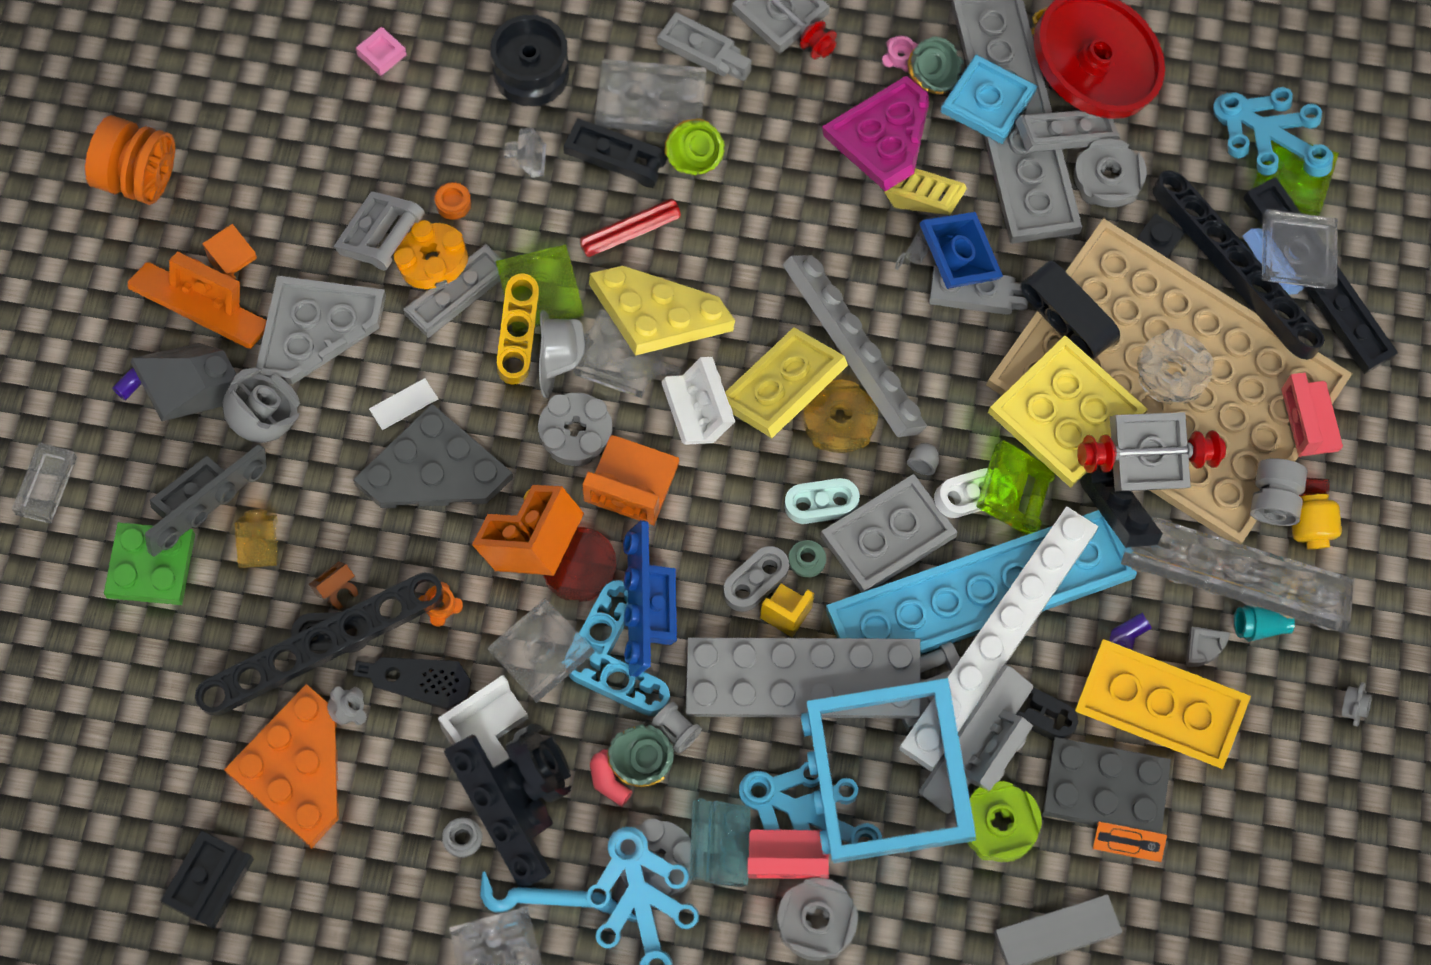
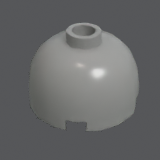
[222,368,300,443]

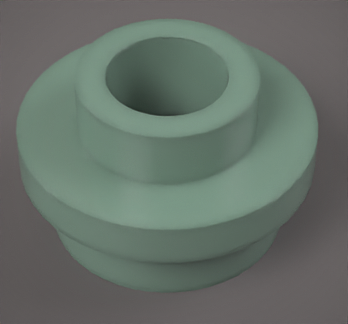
[788,540,826,578]

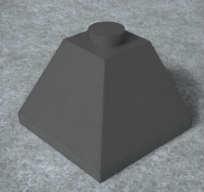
[131,343,236,421]

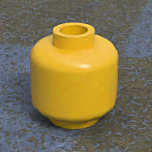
[1291,494,1342,550]

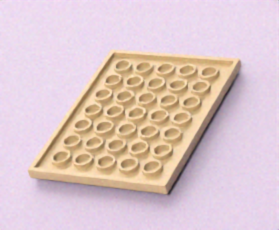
[986,218,1353,548]

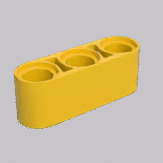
[497,273,539,385]

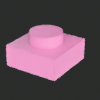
[356,27,406,76]

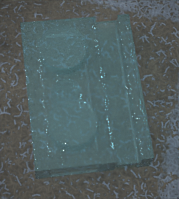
[689,798,751,888]

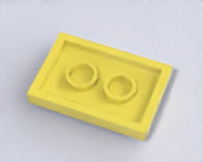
[725,327,848,438]

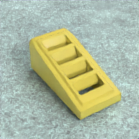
[884,168,967,215]

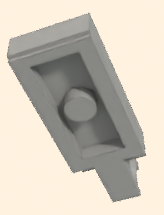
[657,12,752,81]

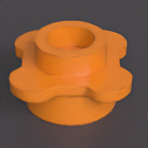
[418,582,463,627]

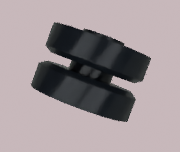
[490,15,569,106]

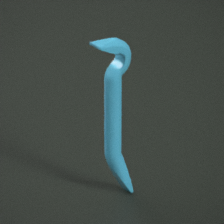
[480,871,637,922]

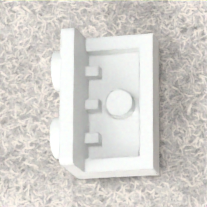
[661,357,735,445]

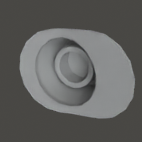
[539,310,585,398]

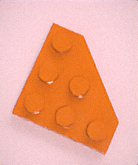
[224,684,339,849]

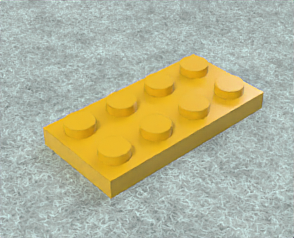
[1075,639,1251,769]

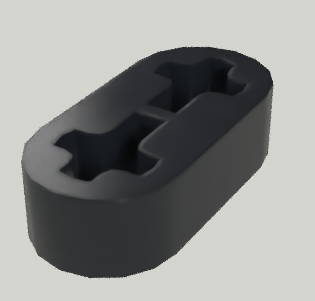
[1016,687,1078,740]

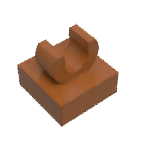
[308,561,359,609]

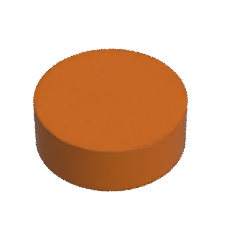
[435,182,471,220]

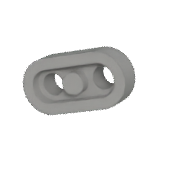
[723,546,789,612]

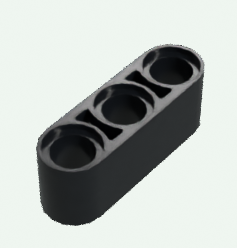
[1020,261,1121,360]

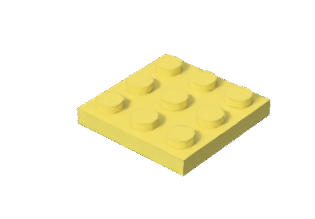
[988,336,1148,488]

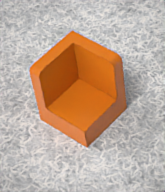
[202,224,257,280]

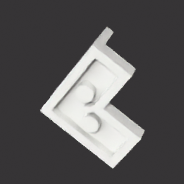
[438,675,528,767]

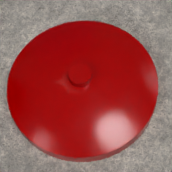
[1034,0,1165,119]

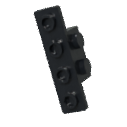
[444,734,554,887]

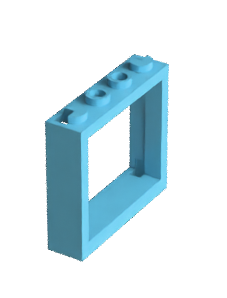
[801,678,976,863]

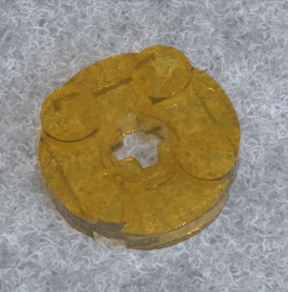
[803,380,878,453]

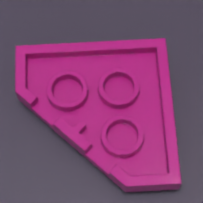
[822,76,929,191]

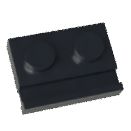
[160,830,254,930]

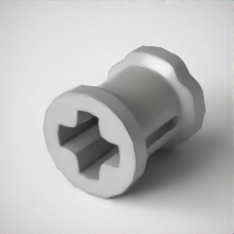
[650,701,702,754]

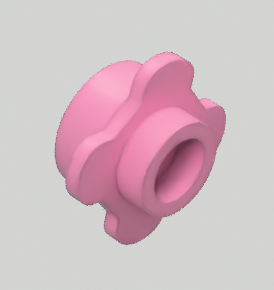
[882,36,918,72]

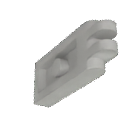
[929,266,1028,315]

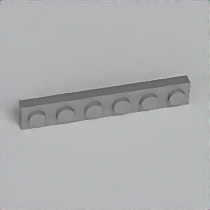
[782,255,927,437]

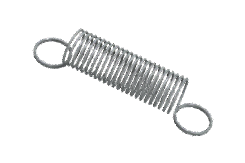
[895,198,947,270]

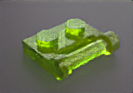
[976,440,1056,535]

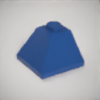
[919,212,1003,289]

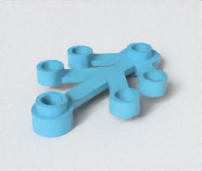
[1214,87,1333,177]
[739,762,882,844]
[586,827,699,965]

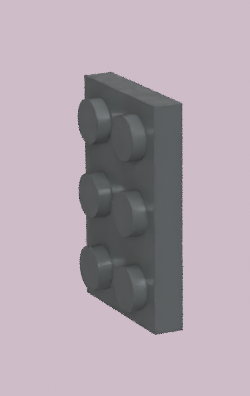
[1042,737,1171,834]

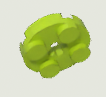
[967,781,1042,862]

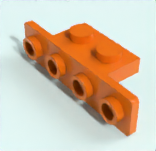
[128,251,267,349]

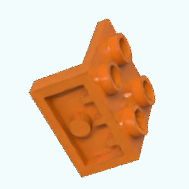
[582,435,679,526]

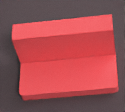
[1281,372,1343,457]
[748,830,829,879]

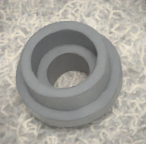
[442,817,482,858]

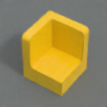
[760,583,815,638]

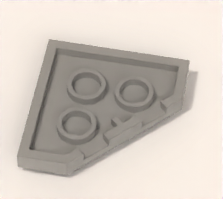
[256,276,386,384]

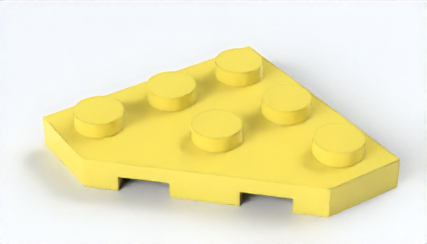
[589,266,735,356]

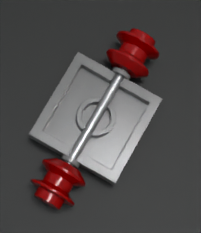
[732,0,837,59]
[1077,412,1226,492]

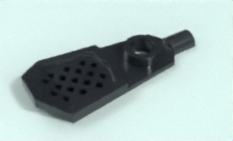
[353,657,472,710]

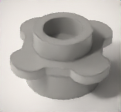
[1342,682,1372,726]
[328,686,367,725]

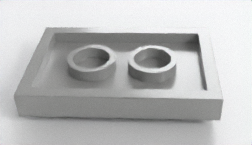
[821,474,957,593]

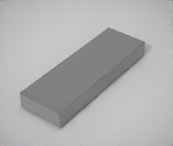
[1015,110,1120,152]
[403,244,510,338]
[994,894,1122,965]

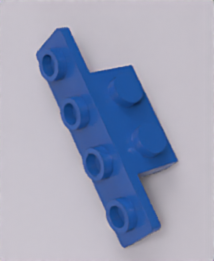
[623,520,677,677]

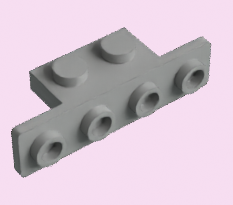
[919,665,1033,814]

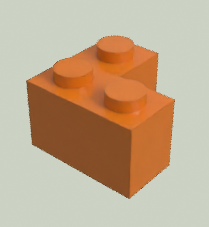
[472,485,584,576]

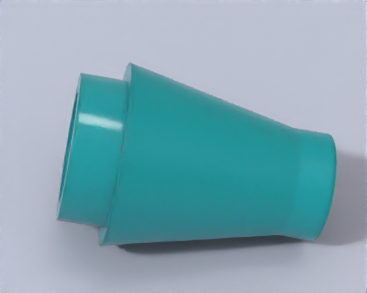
[1234,603,1295,642]

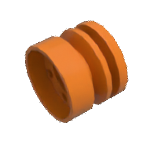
[85,115,175,205]

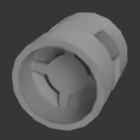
[1250,458,1308,526]

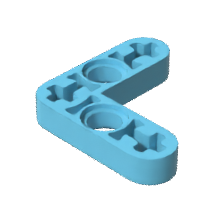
[566,580,670,717]

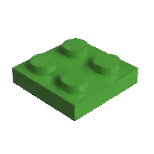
[104,522,195,605]

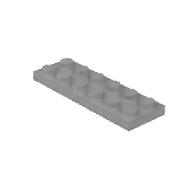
[686,638,921,719]

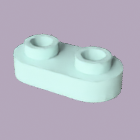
[784,478,860,524]

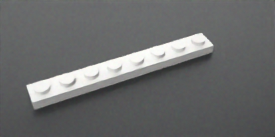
[899,506,1099,772]

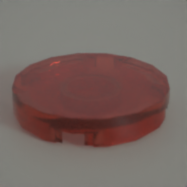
[542,527,617,602]

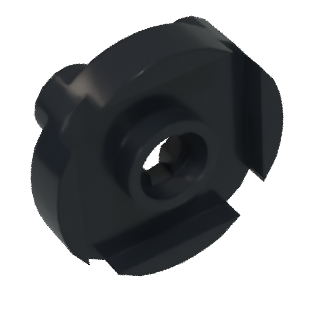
[506,724,571,802]

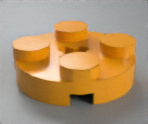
[394,220,468,289]

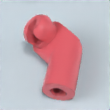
[590,749,633,807]

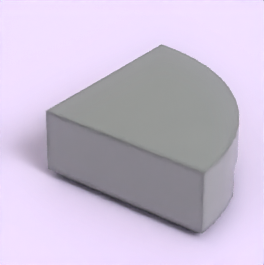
[1186,626,1230,667]

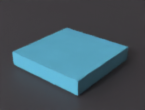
[941,55,1037,144]

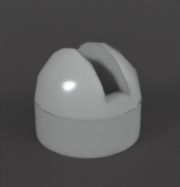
[907,443,939,475]

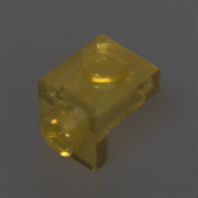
[234,509,278,568]

